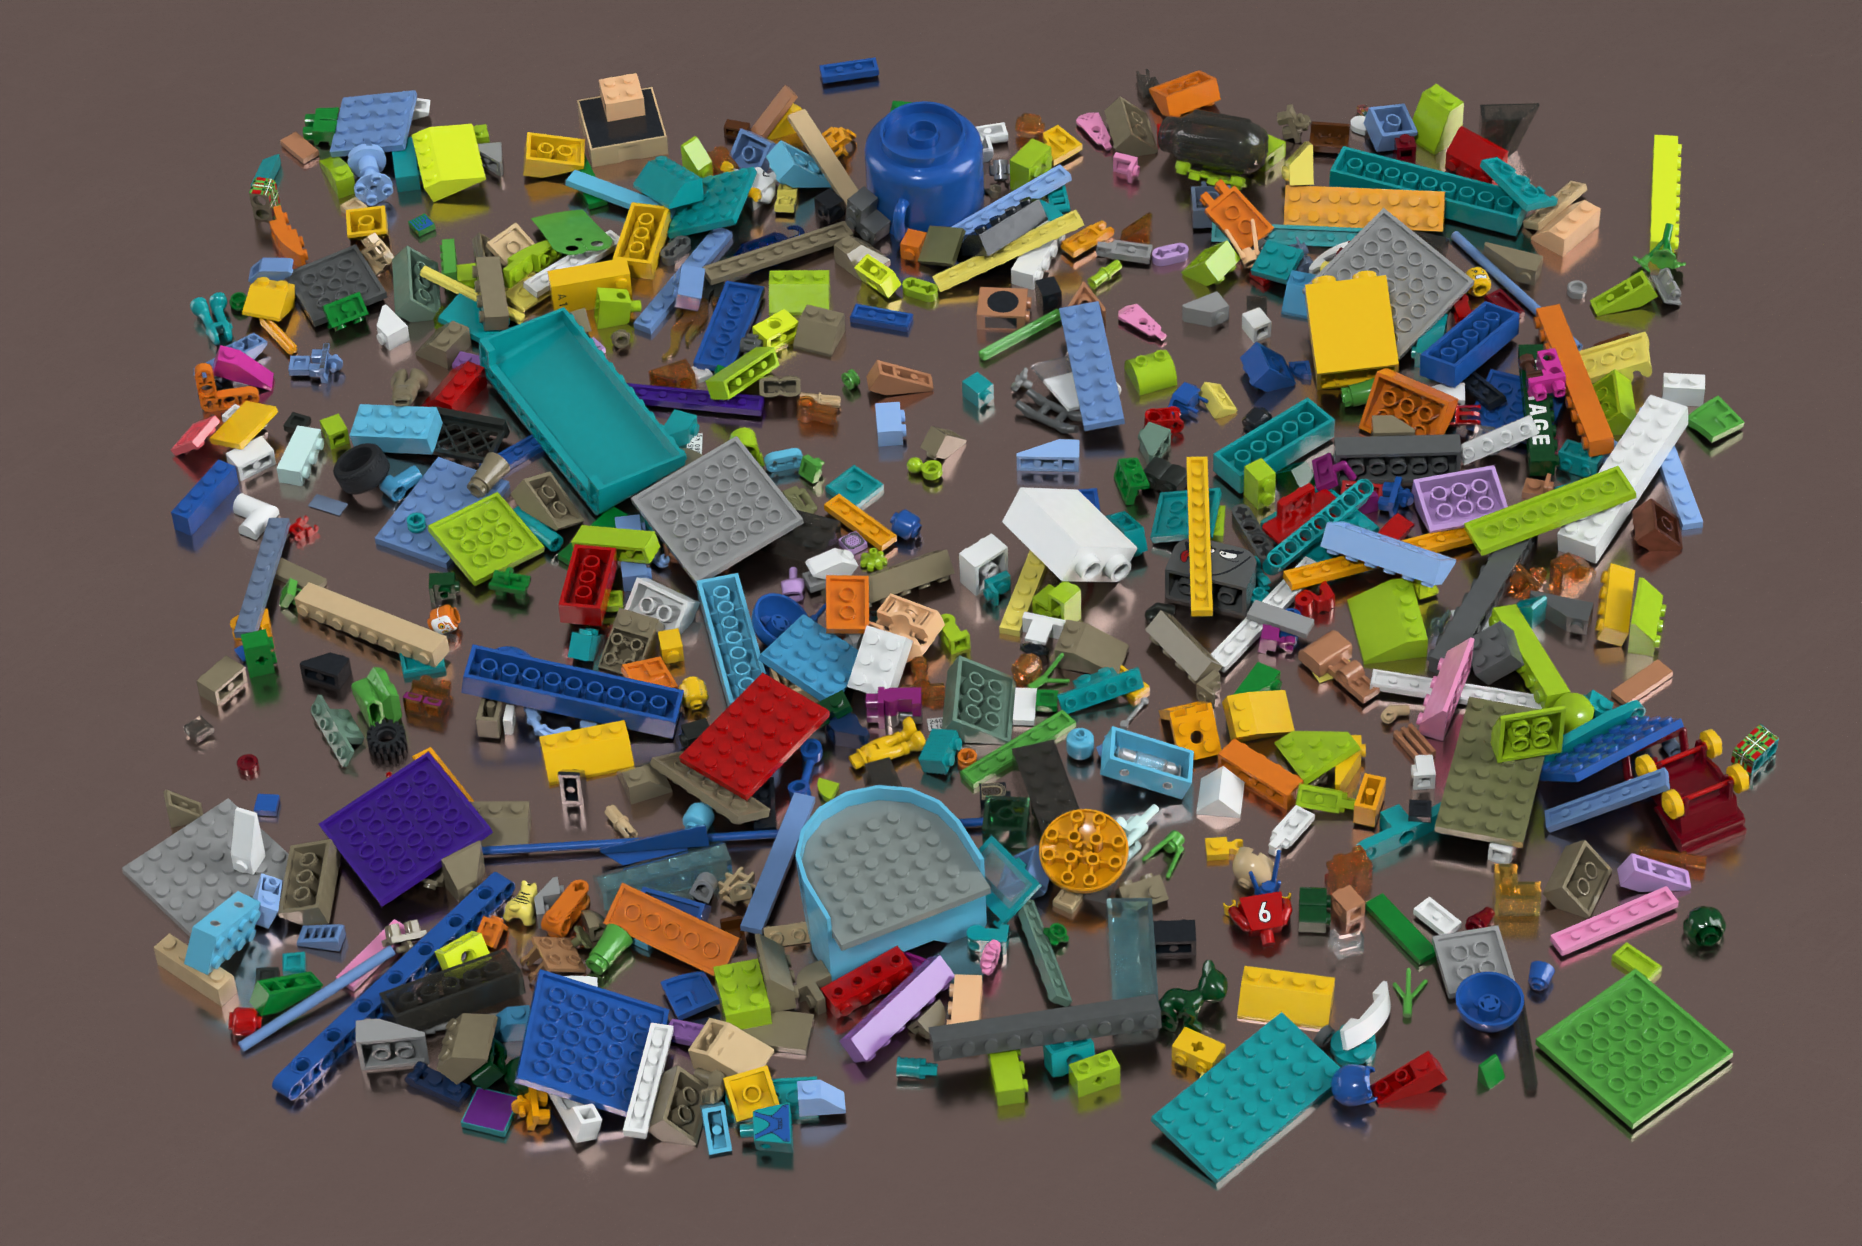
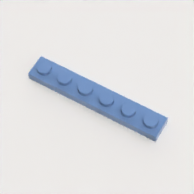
[1545,767,1670,833]

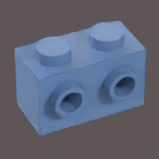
[672,264,705,311]

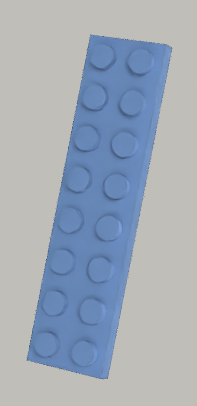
[1059,301,1125,431]

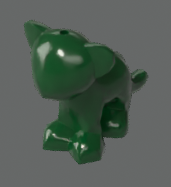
[1158,960,1228,1033]

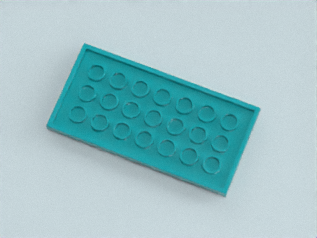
[1151,1012,1340,1184]

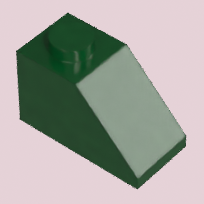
[1276,461,1315,494]

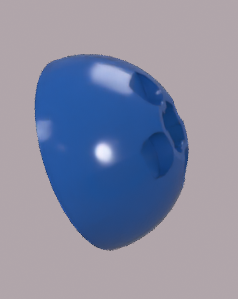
[752,593,808,647]
[1456,972,1524,1033]

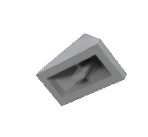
[478,142,504,177]

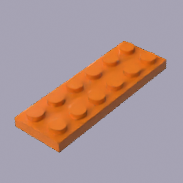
[603,883,742,976]

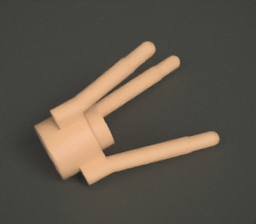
[1225,219,1260,268]

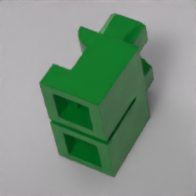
[303,107,340,146]

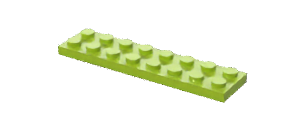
[1464,466,1637,556]

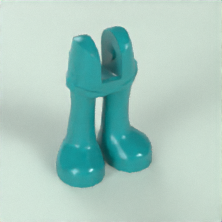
[190,292,233,346]

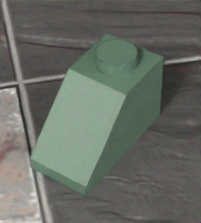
[1138,422,1171,465]

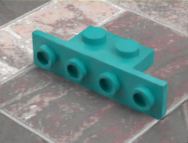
[1057,667,1144,714]

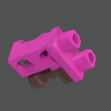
[1518,348,1566,401]

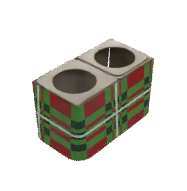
[249,177,281,221]

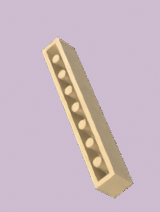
[294,582,450,668]

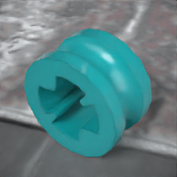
[406,512,426,533]

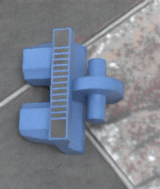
[309,343,343,383]

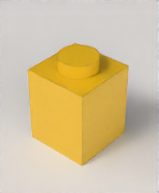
[658,628,684,664]

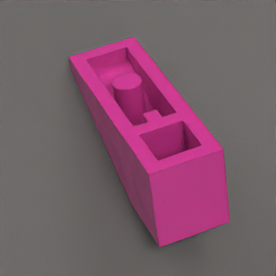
[213,345,274,391]

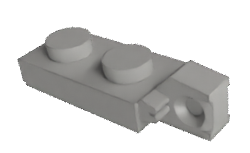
[1096,240,1153,264]

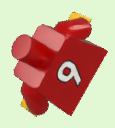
[1223,891,1292,947]

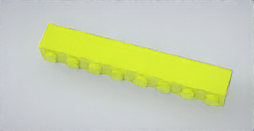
[1649,135,1682,253]

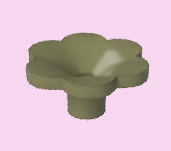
[571,925,593,949]

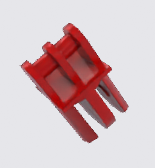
[1448,404,1481,428]

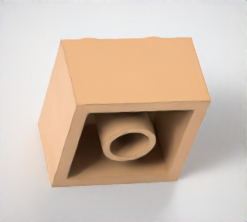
[599,73,645,122]

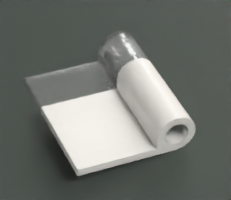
[1031,351,1121,412]

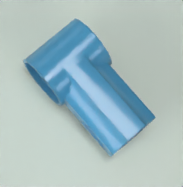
[379,465,423,501]

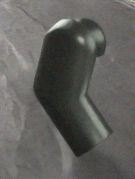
[1145,602,1175,623]

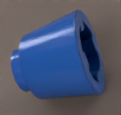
[1528,961,1555,991]

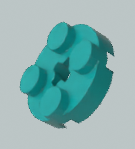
[1330,1024,1377,1066]

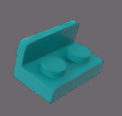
[1556,439,1606,478]

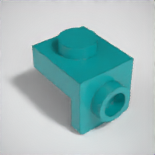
[1583,690,1614,717]

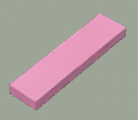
[336,919,406,992]

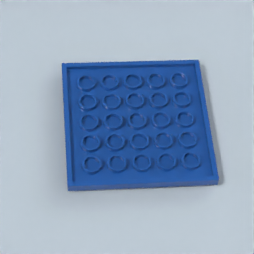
[514,969,669,1117]

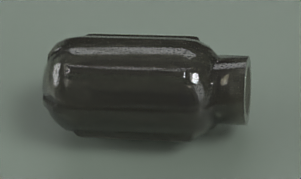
[1158,109,1269,177]

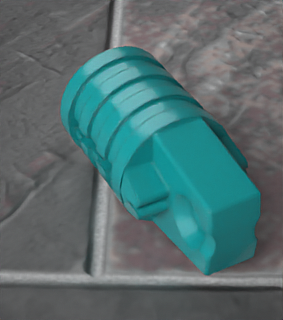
[896,1056,938,1079]

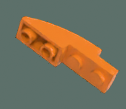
[269,205,309,267]

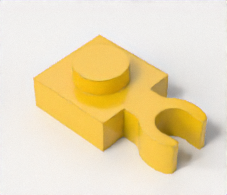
[1205,837,1243,861]

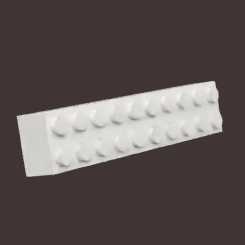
[1557,395,1688,563]

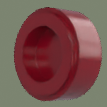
[237,754,259,775]

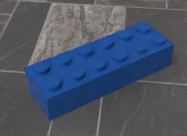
[1419,301,1520,388]

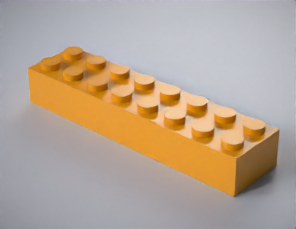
[1284,185,1445,232]

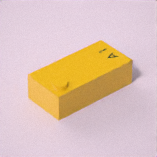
[612,202,671,280]
[547,258,633,312]

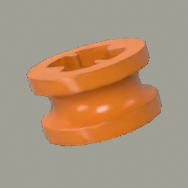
[957,748,977,769]

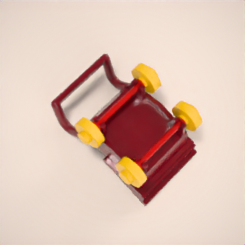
[1621,727,1749,859]

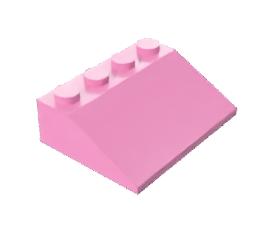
[1416,638,1475,741]

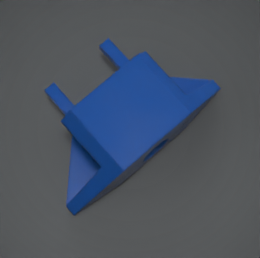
[1168,382,1209,415]

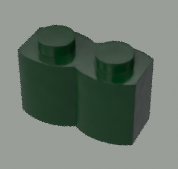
[1299,887,1331,933]
[471,1038,507,1090]

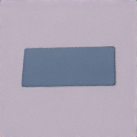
[308,494,348,516]

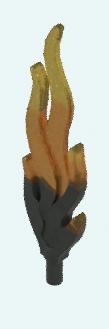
[662,256,727,360]

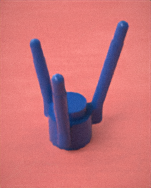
[1249,850,1281,895]

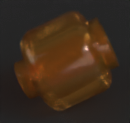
[1015,113,1045,139]
[1011,653,1043,685]

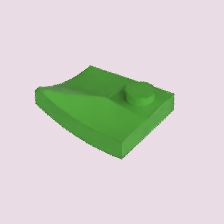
[1687,395,1745,443]

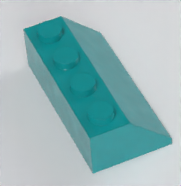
[633,156,704,209]

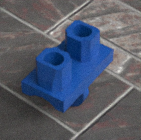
[1378,476,1414,518]

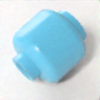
[1066,728,1094,760]
[682,802,715,831]

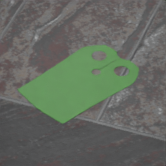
[531,209,613,255]

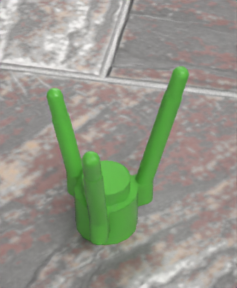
[1142,830,1185,878]

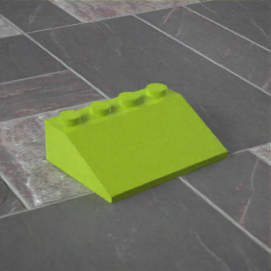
[1347,578,1428,664]

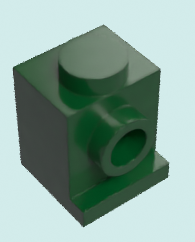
[429,572,460,603]

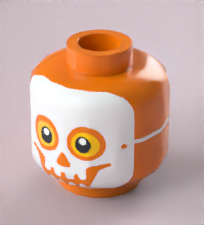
[427,604,461,635]

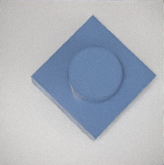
[288,356,312,376]

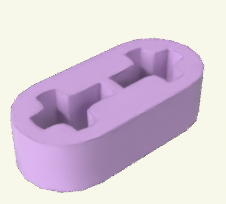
[1152,243,1189,267]

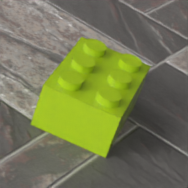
[713,958,772,1030]

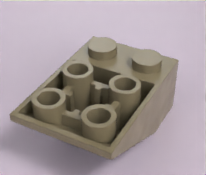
[598,608,665,675]

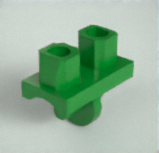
[488,567,531,599]

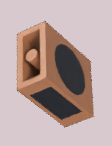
[977,287,1032,331]

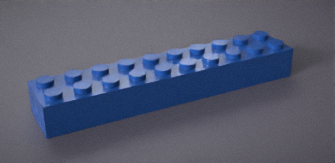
[461,644,684,739]

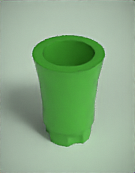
[1341,377,1375,408]
[585,924,633,975]

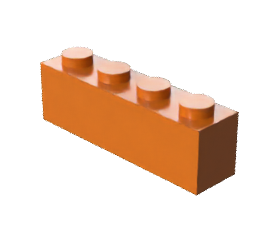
[1218,739,1303,810]

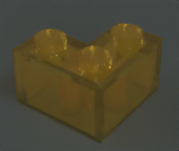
[1493,864,1541,916]

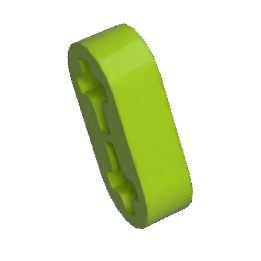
[902,277,938,302]

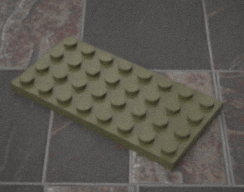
[1434,697,1546,848]

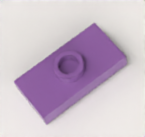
[668,1019,704,1046]

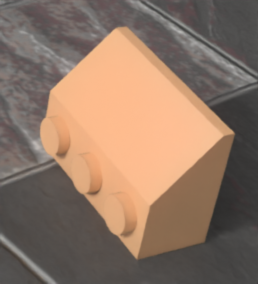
[1531,200,1601,257]

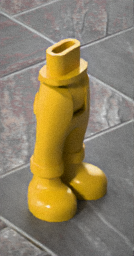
[848,716,926,770]

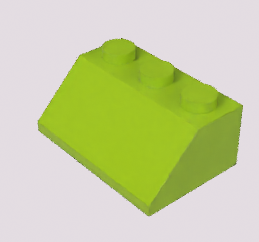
[769,270,831,316]
[1592,369,1636,435]
[1628,577,1666,656]

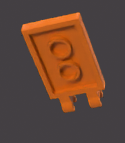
[1199,179,1274,250]

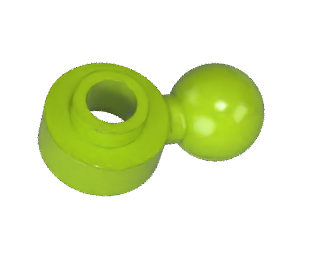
[907,457,943,480]

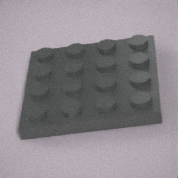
[285,245,388,327]

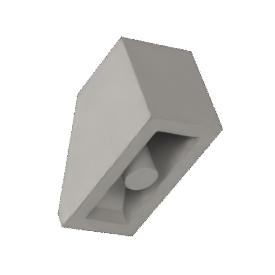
[1182,291,1229,327]

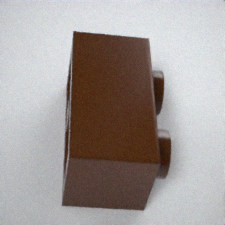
[724,119,751,138]

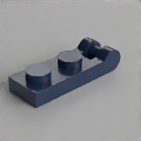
[405,1061,472,1108]

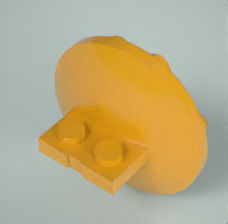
[1039,809,1129,894]

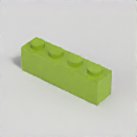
[705,347,780,400]
[571,525,660,564]
[987,1049,1029,1106]

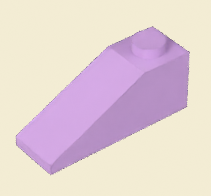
[1617,853,1691,892]

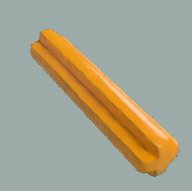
[259,318,297,355]

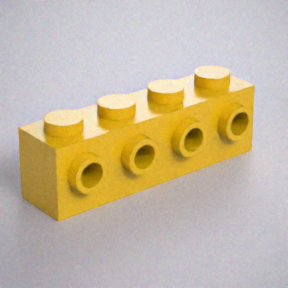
[1595,563,1635,647]

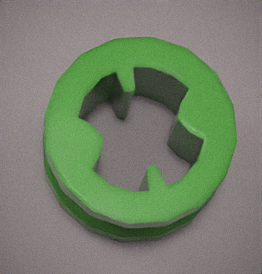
[841,369,860,390]

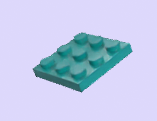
[1150,488,1222,543]

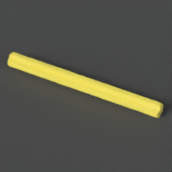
[420,266,525,324]

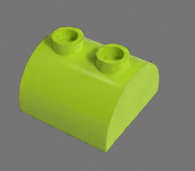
[1124,349,1177,396]

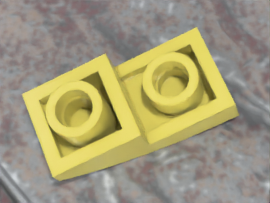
[774,184,799,213]

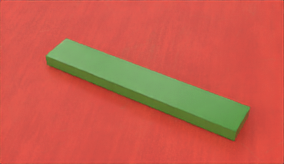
[960,709,1076,789]

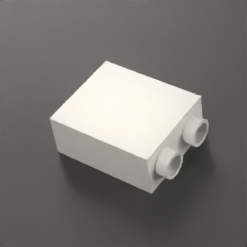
[1002,487,1138,582]

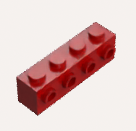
[820,945,913,1020]

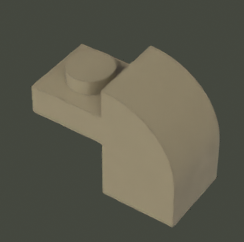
[796,960,832,1015]

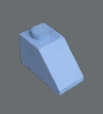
[797,1080,846,1117]

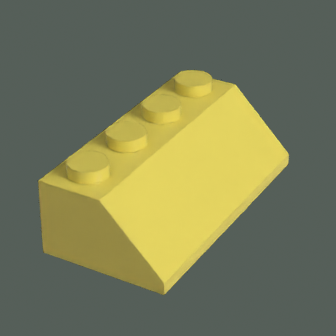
[1282,142,1314,185]

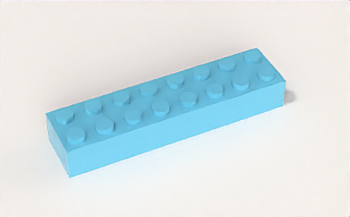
[697,573,766,707]

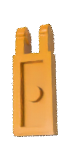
[1061,220,1115,258]

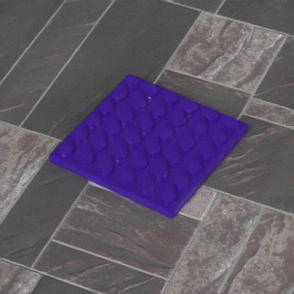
[318,752,493,907]

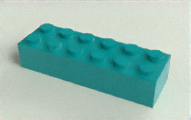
[1213,397,1335,494]

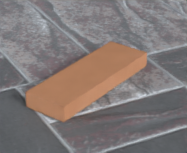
[750,85,798,138]
[1611,659,1673,705]

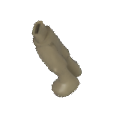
[390,368,429,406]

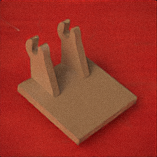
[520,936,587,983]

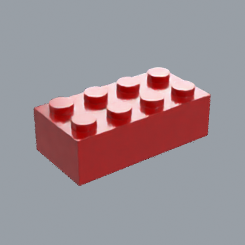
[558,544,618,626]

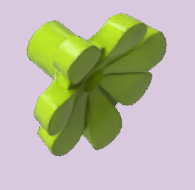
[860,548,888,572]

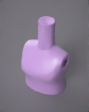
[781,567,805,602]

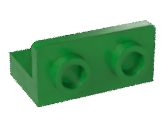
[322,292,369,331]
[1113,458,1150,505]

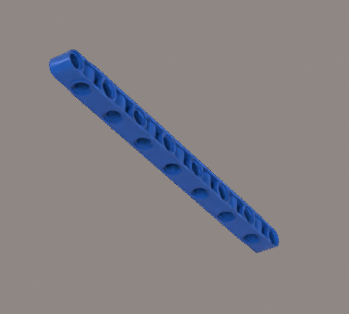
[272,872,515,1100]

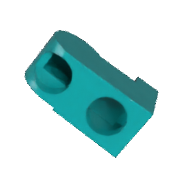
[967,924,1010,955]

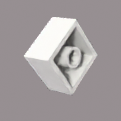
[959,533,1009,596]

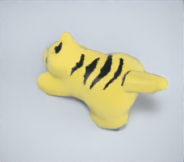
[503,880,538,926]

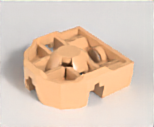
[869,593,945,663]

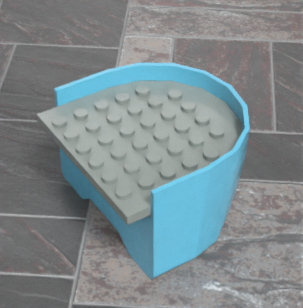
[795,785,991,982]

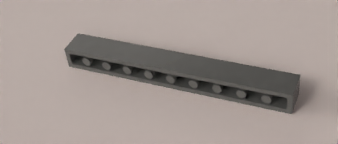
[1427,535,1538,674]
[929,994,1162,1062]

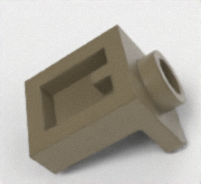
[1196,670,1221,708]

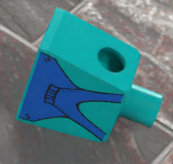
[740,1103,793,1153]

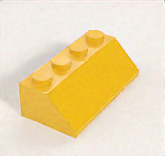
[539,720,634,786]
[1237,966,1335,1029]

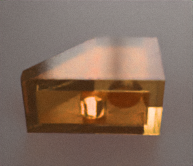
[1549,552,1597,591]

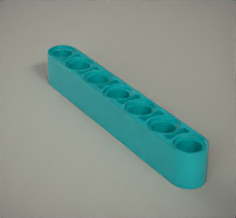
[1262,479,1374,576]

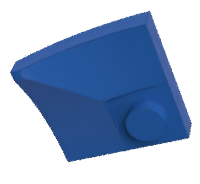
[660,971,720,1020]

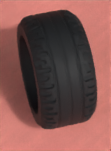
[333,443,390,495]

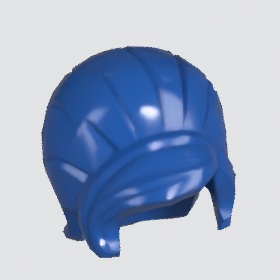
[1331,1064,1377,1107]

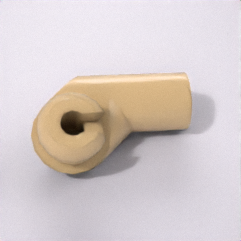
[1381,705,1410,723]

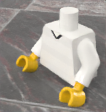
[720,161,778,211]

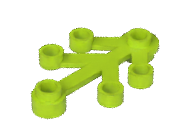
[1175,160,1247,190]

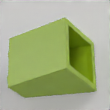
[1412,84,1464,155]

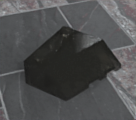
[1478,103,1540,156]

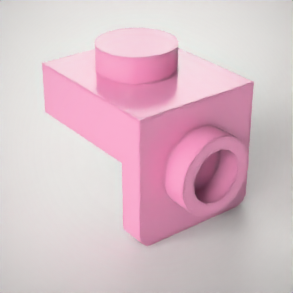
[1113,152,1140,183]

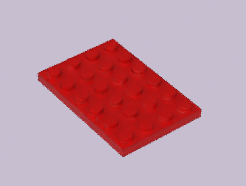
[679,672,830,801]

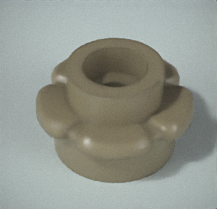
[611,329,630,348]

